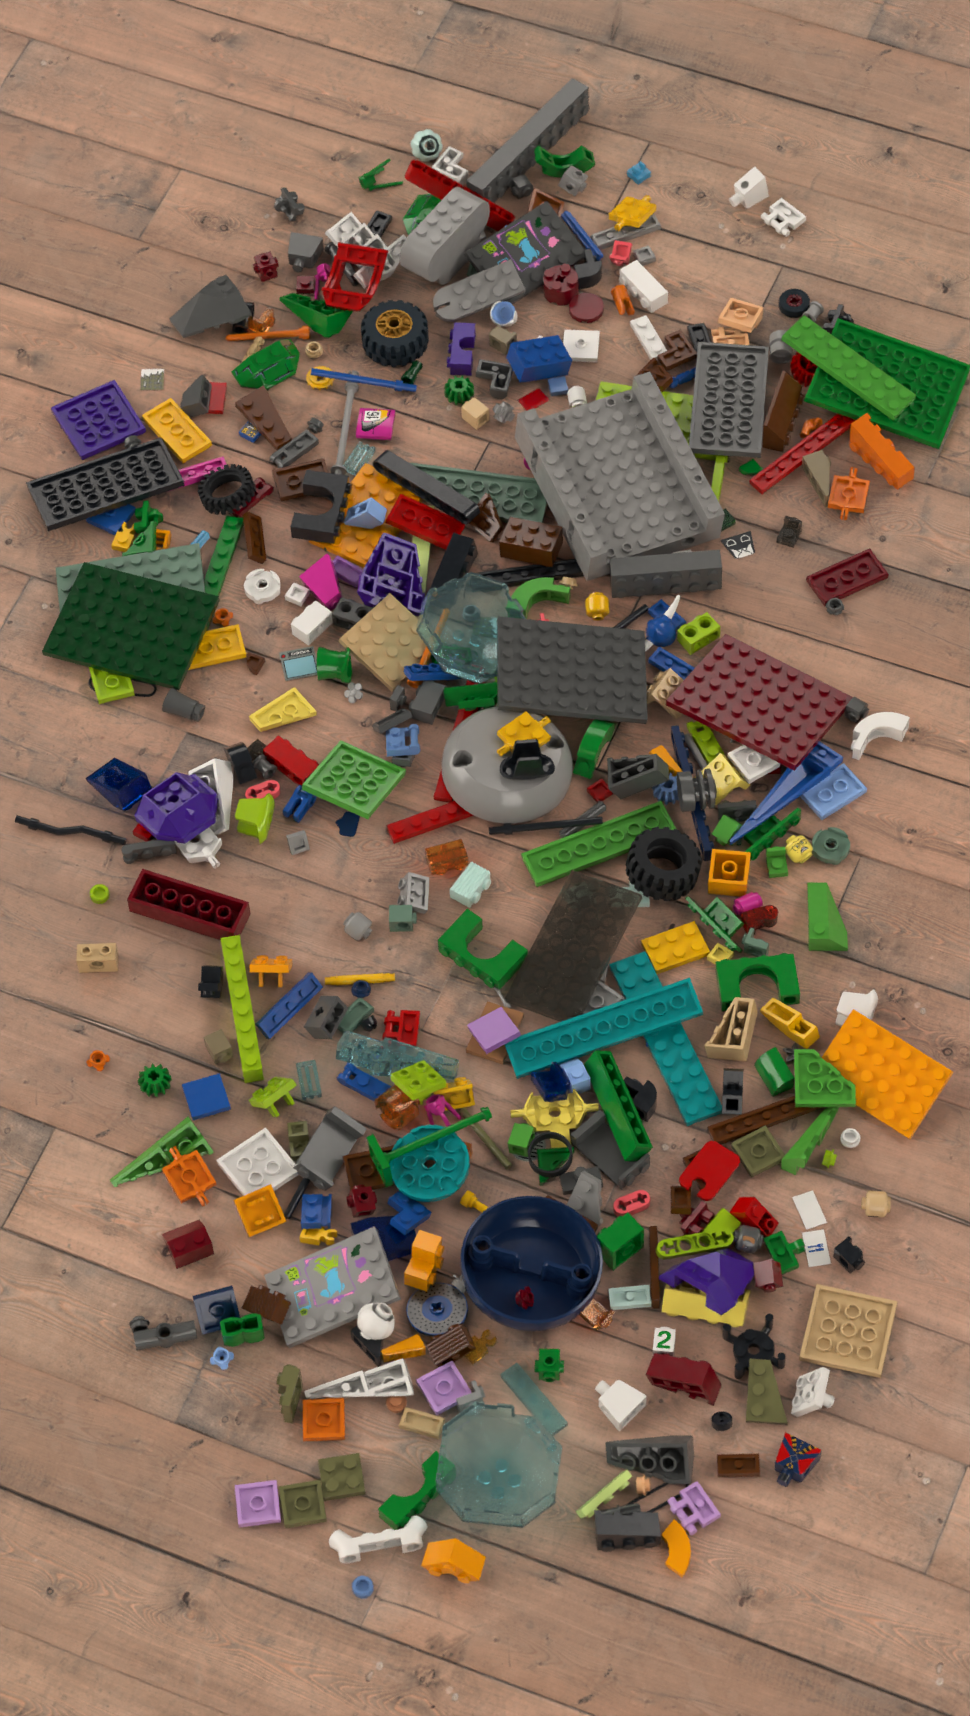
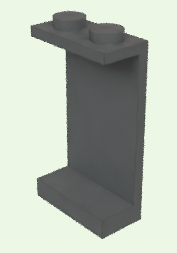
[293,1106,367,1191]
[571,1109,650,1190]

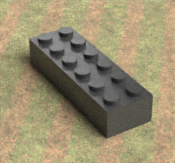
[610,550,722,598]

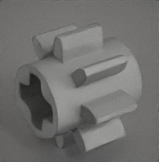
[493,401,515,423]

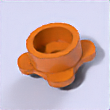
[212,608,233,627]
[86,1050,110,1071]

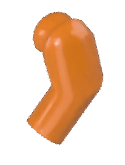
[800,417,823,439]

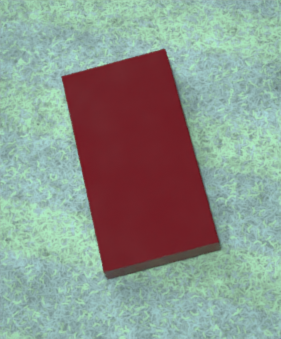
[806,548,889,607]

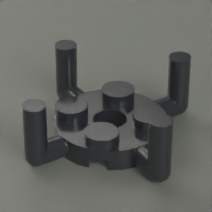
[723,1314,786,1379]

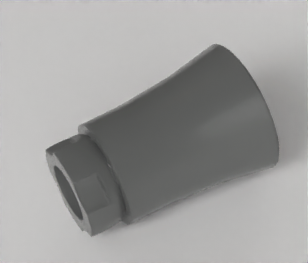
[162,688,205,722]

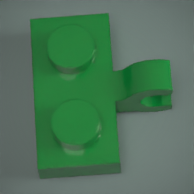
[763,1231,805,1275]

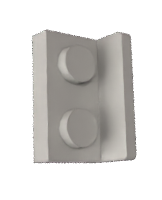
[397,872,429,914]

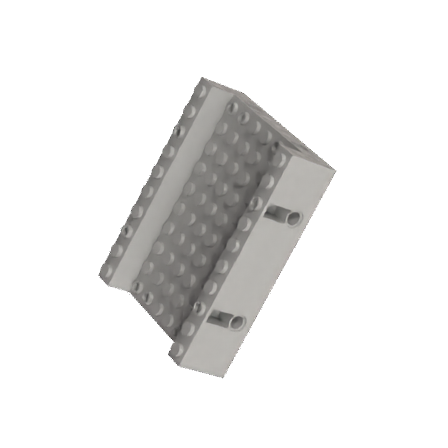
[515,372,725,581]

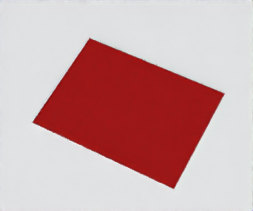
[517,388,550,411]

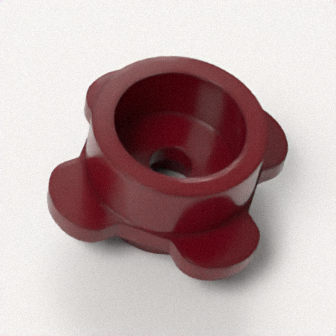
[515,1287,534,1310]

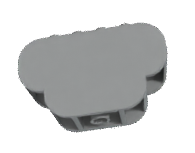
[400,187,490,285]

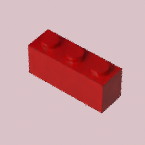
[263,735,319,786]

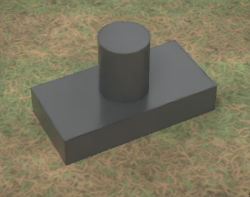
[559,1166,603,1195]

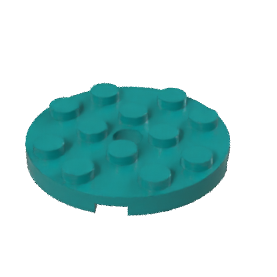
[389,1125,470,1202]

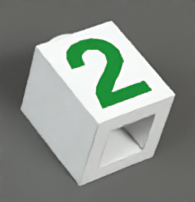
[653,1327,676,1357]

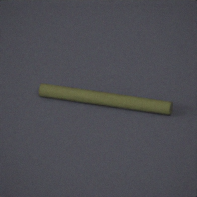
[459,1108,512,1170]

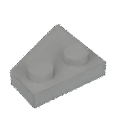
[567,1171,603,1226]

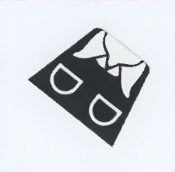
[720,531,755,559]

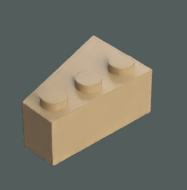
[705,997,758,1062]

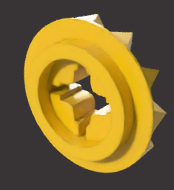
[306,366,335,390]

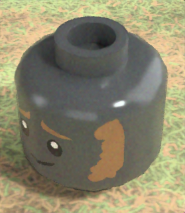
[733,1225,763,1254]

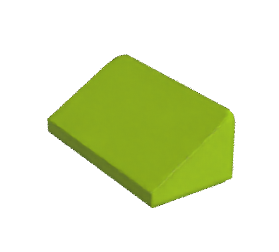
[700,1208,741,1252]

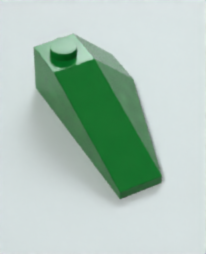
[280,293,353,338]

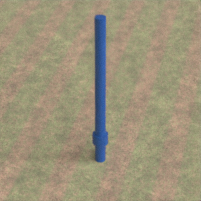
[311,368,417,392]

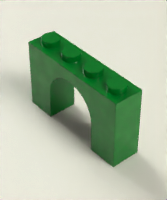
[438,909,528,990]
[715,953,800,1012]

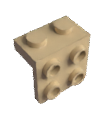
[647,668,684,719]

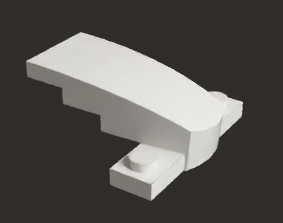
[325,212,406,289]

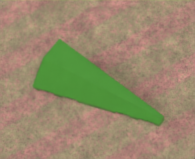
[781,1107,840,1175]
[110,1116,214,1187]

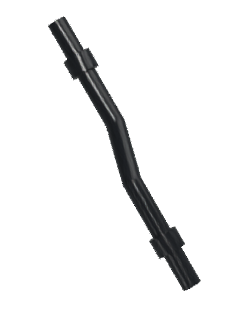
[15,815,127,846]

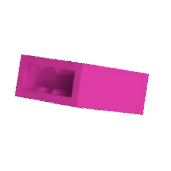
[299,554,343,611]

